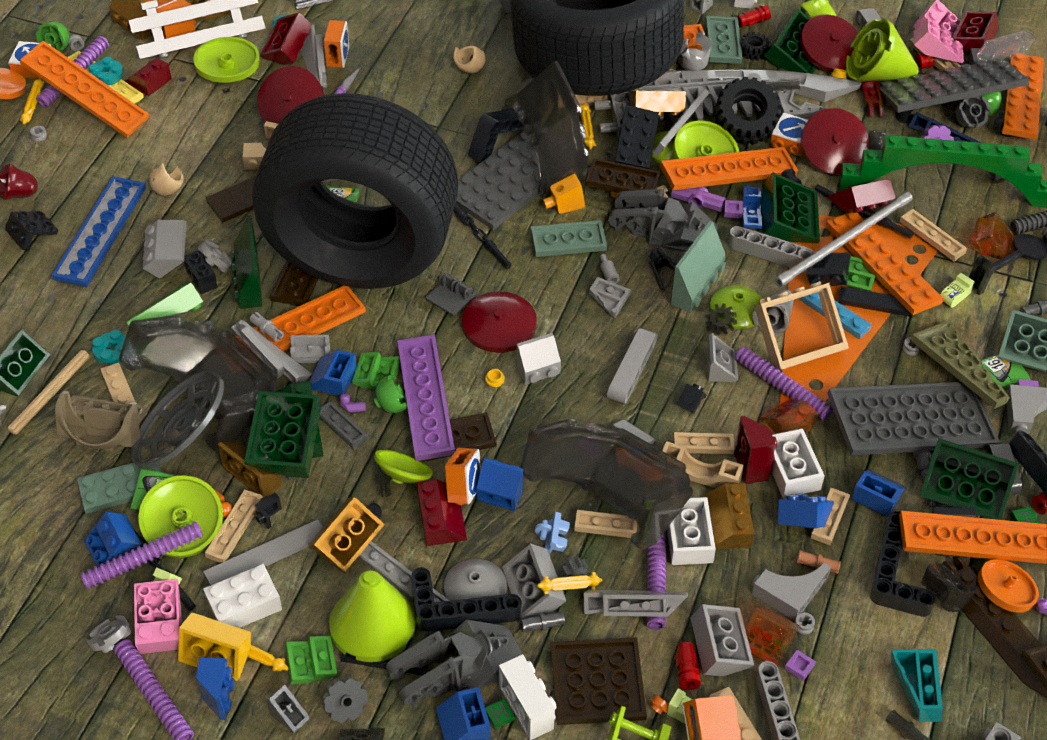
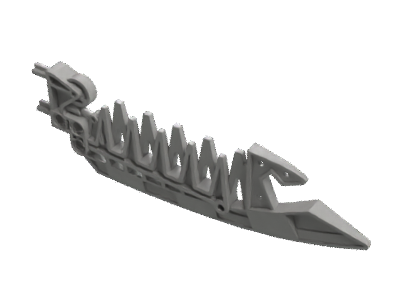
[594,70,862,138]

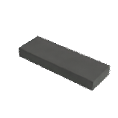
[319,401,368,450]

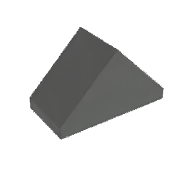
[267,684,310,733]

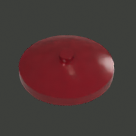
[800,15,858,72]
[257,66,324,124]
[801,108,869,176]
[462,292,537,353]

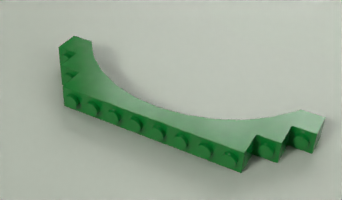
[839,135,1047,208]

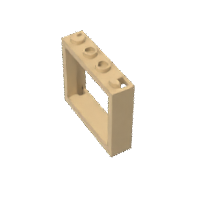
[754,282,849,370]

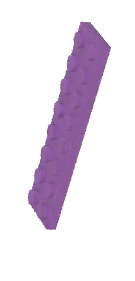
[397,334,455,461]

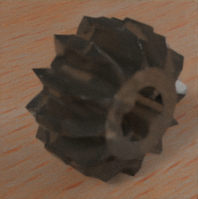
[867,129,886,150]
[705,303,737,335]

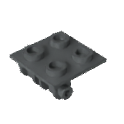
[425,273,477,316]

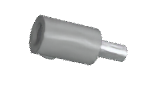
[600,254,620,284]

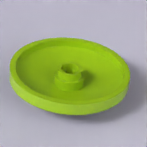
[193,37,260,83]
[673,121,739,159]
[139,475,224,558]

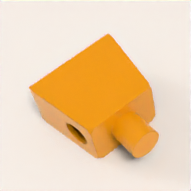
[543,173,585,214]

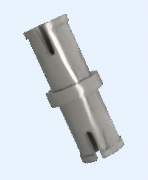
[249,312,284,342]

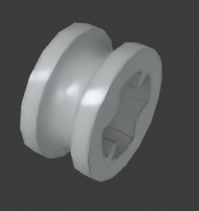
[69,35,84,51]
[30,126,47,141]
[903,337,920,356]
[794,612,815,635]

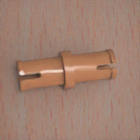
[796,550,841,574]

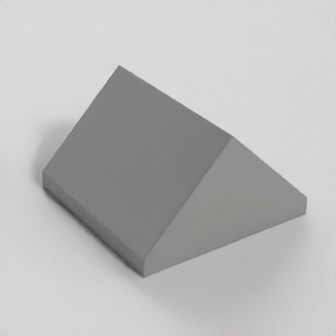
[707,333,738,382]

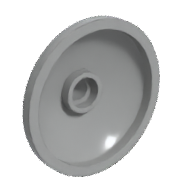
[444,559,507,614]

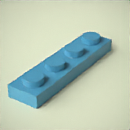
[800,287,872,339]

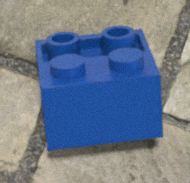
[310,350,357,396]
[476,458,523,511]
[852,469,906,517]
[778,494,834,528]
[84,512,141,567]
[196,657,235,720]
[436,687,491,740]

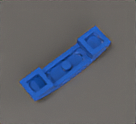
[742,186,762,229]

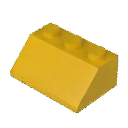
[178,612,251,681]

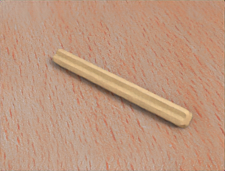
[8,350,90,435]

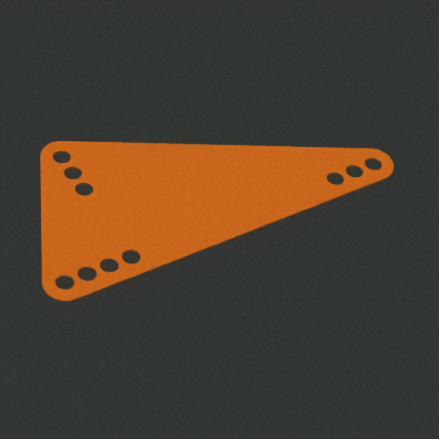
[780,215,938,424]

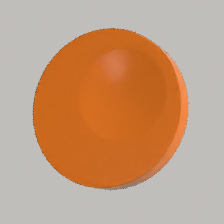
[0,68,26,99]
[978,559,1039,613]

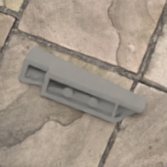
[301,25,327,88]
[231,320,312,384]
[584,589,688,617]

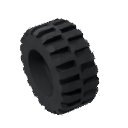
[714,77,781,145]

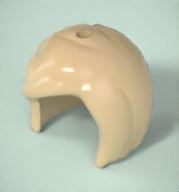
[453,46,485,73]
[149,163,184,196]

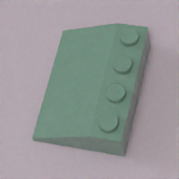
[671,221,726,313]
[998,310,1047,373]

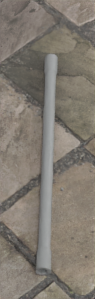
[774,192,913,287]

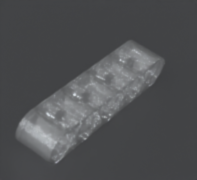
[976,30,1037,62]

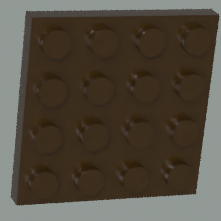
[550,637,647,725]

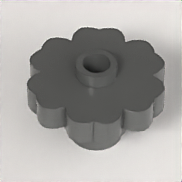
[322,676,368,723]

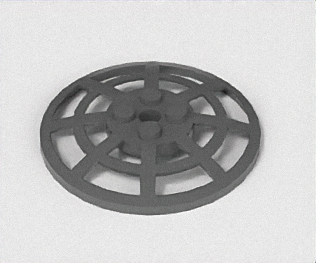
[130,370,224,469]

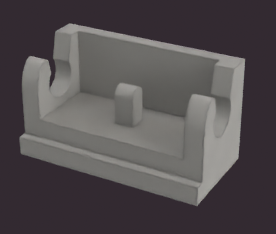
[290,335,331,363]

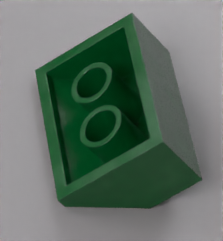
[0,329,51,396]

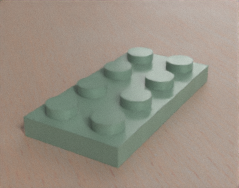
[705,16,742,64]
[531,220,607,257]
[77,458,161,514]

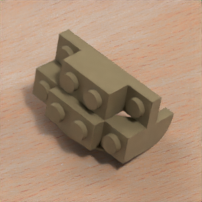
[55,391,147,451]

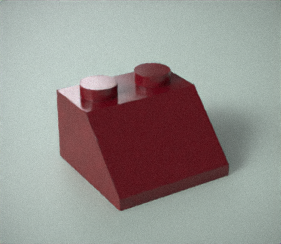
[125,58,172,97]

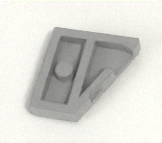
[589,277,631,318]

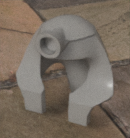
[677,31,711,71]

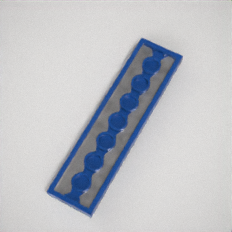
[52,176,146,287]

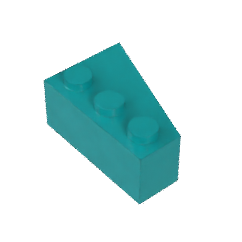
[891,649,943,722]

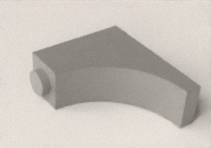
[1006,384,1047,434]
[752,563,831,621]

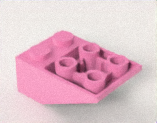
[913,0,960,38]
[914,18,964,63]
[134,579,182,654]

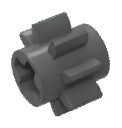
[562,556,588,577]

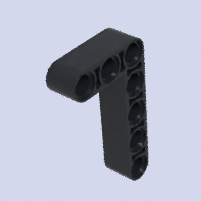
[468,106,542,164]
[1009,430,1047,496]
[870,511,936,617]
[411,567,522,632]

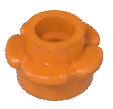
[649,694,669,714]

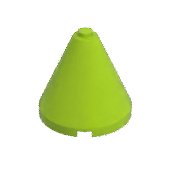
[846,18,919,82]
[329,570,416,662]

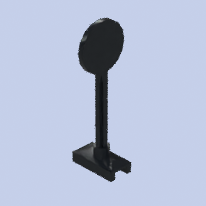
[969,234,1047,295]

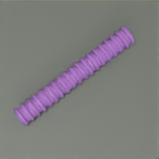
[37,36,109,108]
[735,346,833,421]
[647,517,666,630]
[81,521,203,590]
[114,639,194,740]

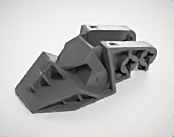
[609,189,719,252]
[386,620,522,707]

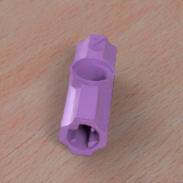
[671,187,726,212]

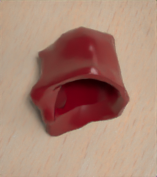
[0,163,38,200]

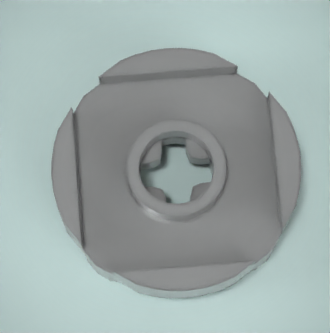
[198,239,232,272]
[87,615,131,653]

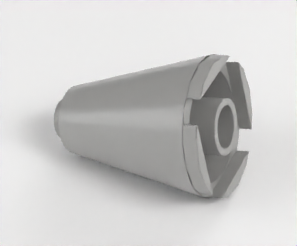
[753,289,794,335]

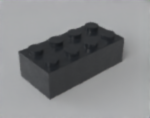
[614,105,659,169]

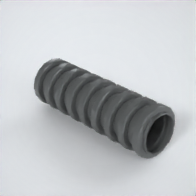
[1010,211,1047,235]

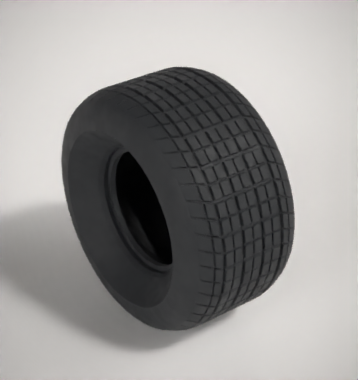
[510,0,684,96]
[252,93,458,289]

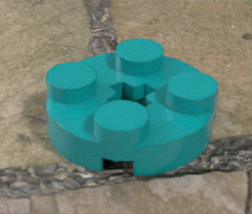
[89,56,123,85]
[92,330,132,365]

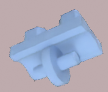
[535,512,570,554]

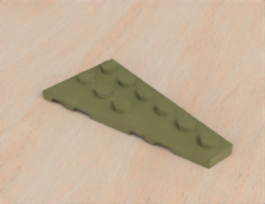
[911,320,1010,409]

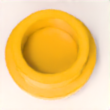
[831,68,847,79]
[485,369,505,387]

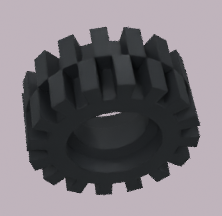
[740,32,770,61]

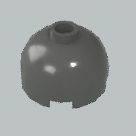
[955,96,990,128]

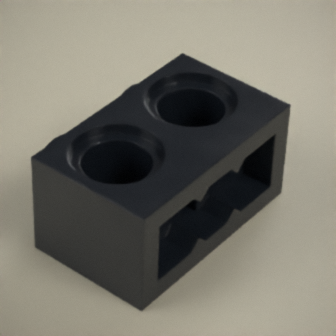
[184,250,218,294]

